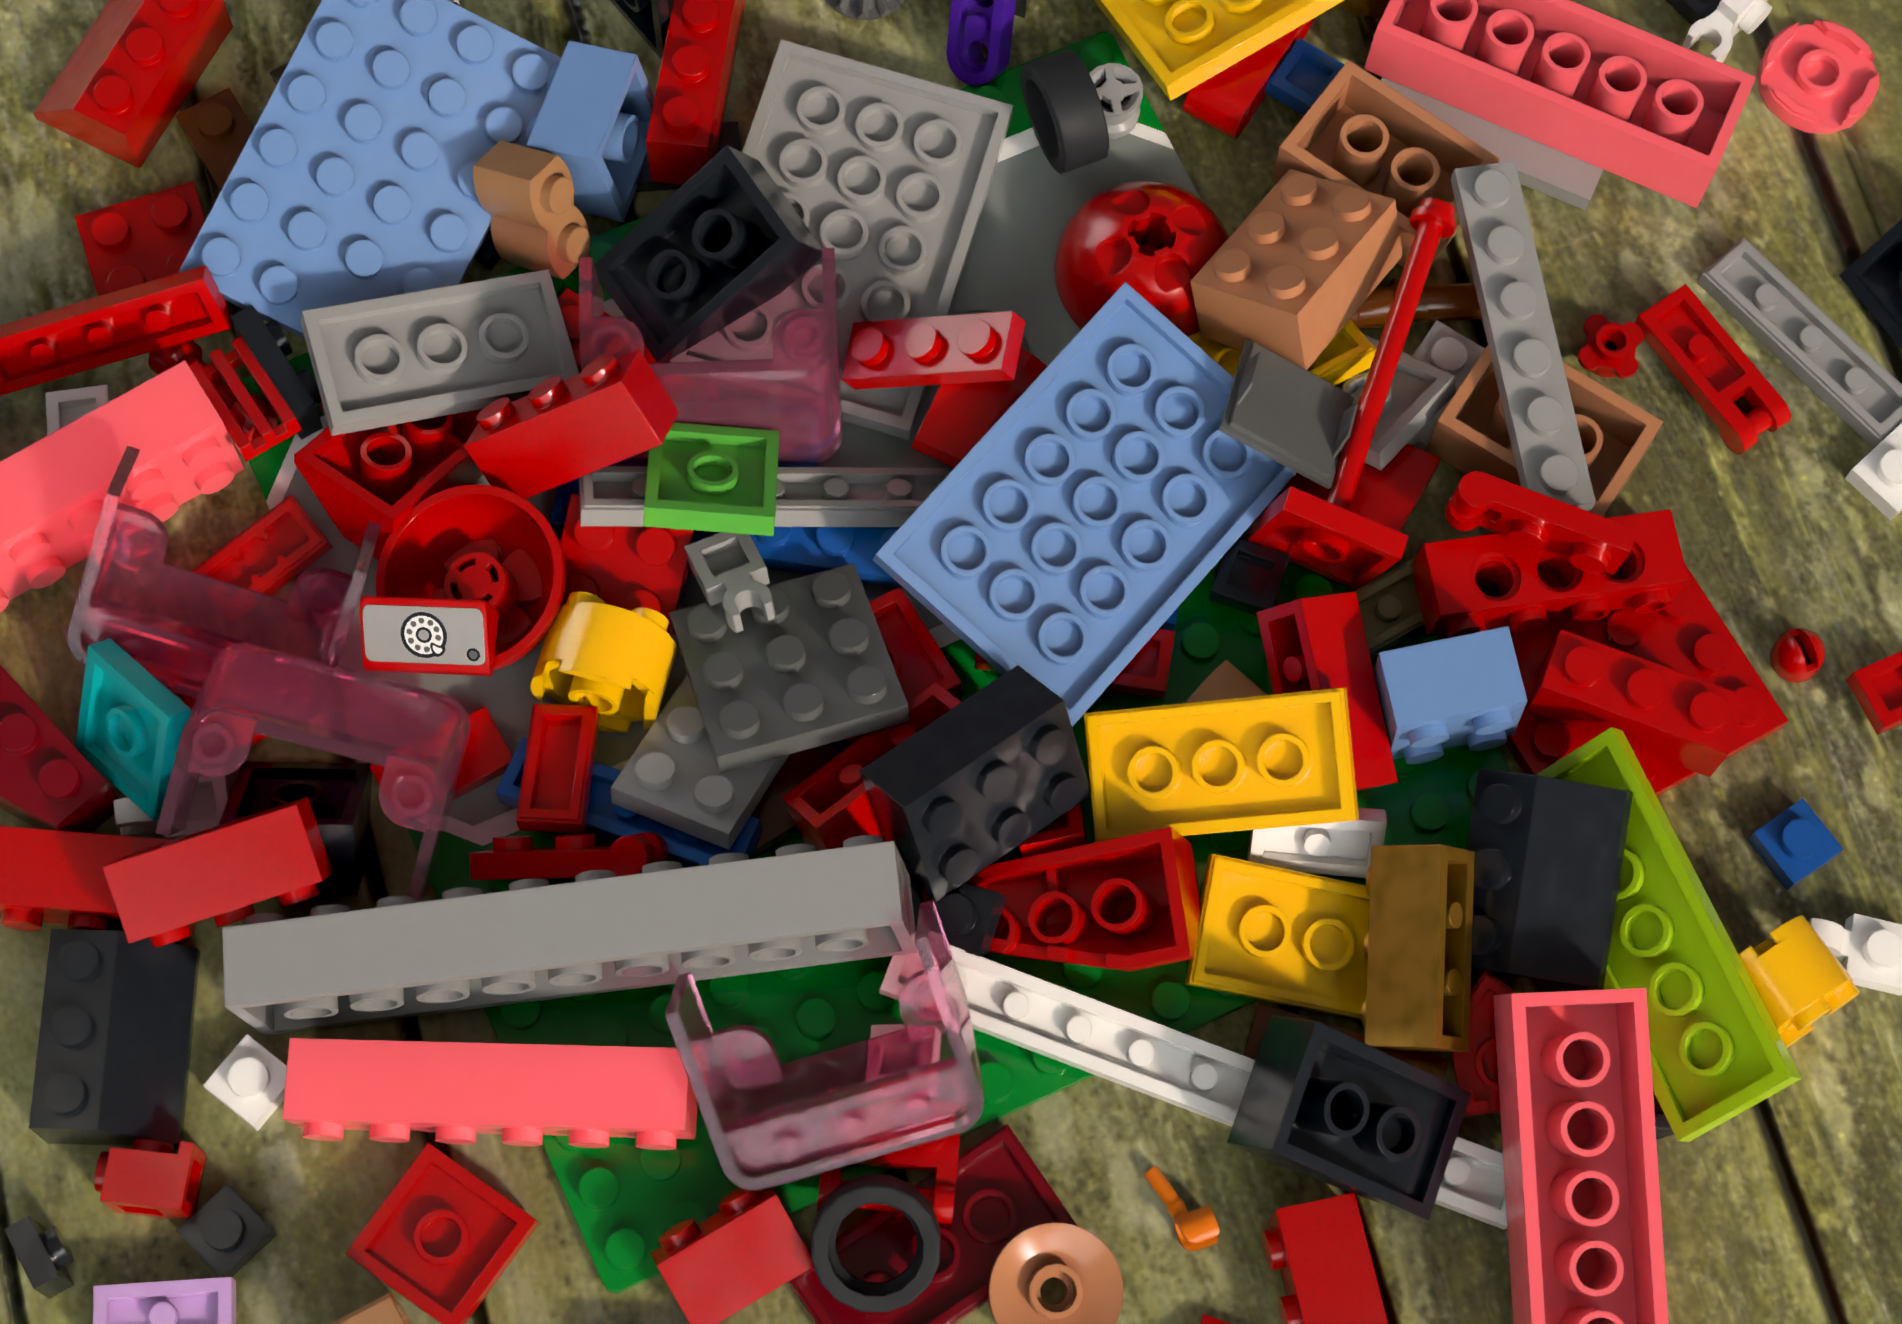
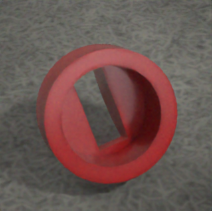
[1770,628,1825,683]

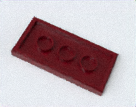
[788,1124,1077,1324]

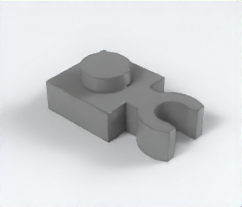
[684,532,775,633]

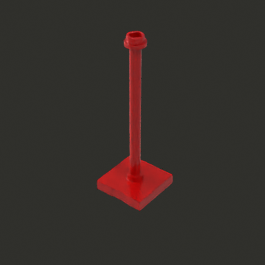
[1245,198,1457,590]

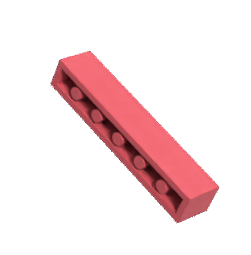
[282,1038,700,1150]

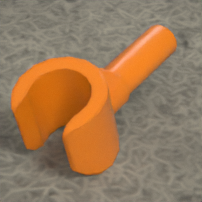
[1144,1166,1220,1251]

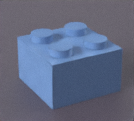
[525,41,654,222]
[1374,626,1527,764]

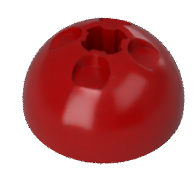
[1054,180,1229,337]
[375,484,566,671]

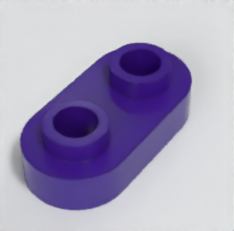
[946,0,1016,86]

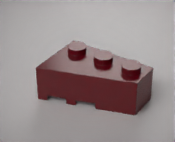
[0,665,119,833]

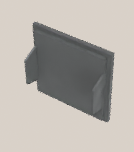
[1219,338,1358,490]

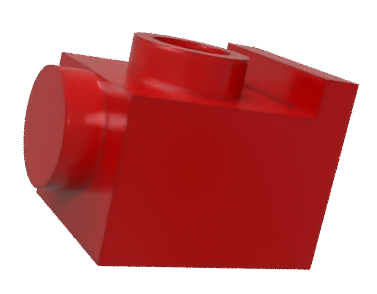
[94,1139,207,1221]

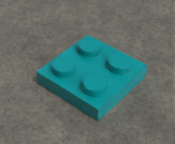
[75,638,191,821]

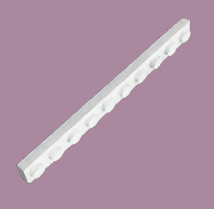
[879,932,1507,1230]

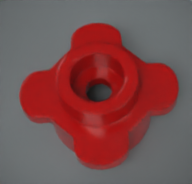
[1577,314,1644,379]

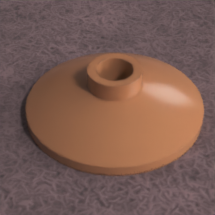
[988,1222,1124,1324]

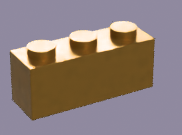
[1361,844,1475,1052]

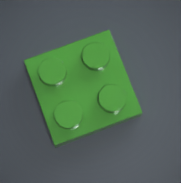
[643,422,779,536]

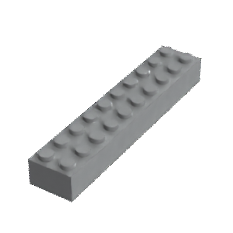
[222,835,918,1036]

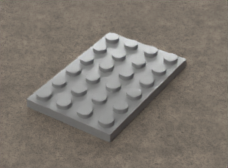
[670,39,1013,440]

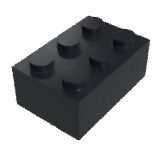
[859,665,1091,902]

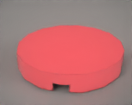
[1757,20,1880,134]

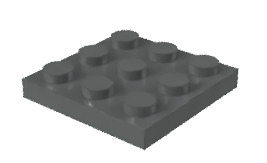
[669,563,910,773]

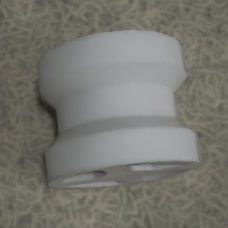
[1089,63,1143,139]

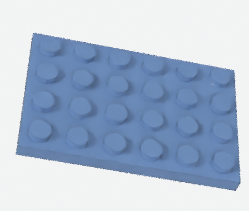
[178,0,561,339]
[873,282,1297,727]

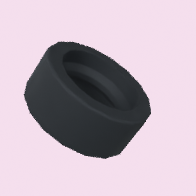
[1021,49,1110,174]
[811,1174,941,1313]

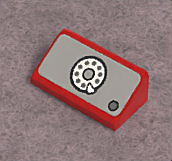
[359,596,499,676]

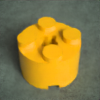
[530,591,677,733]
[1738,915,1860,1048]

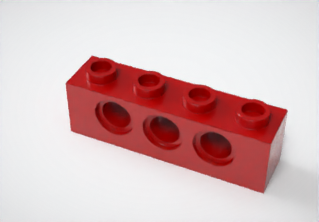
[1411,509,1689,638]

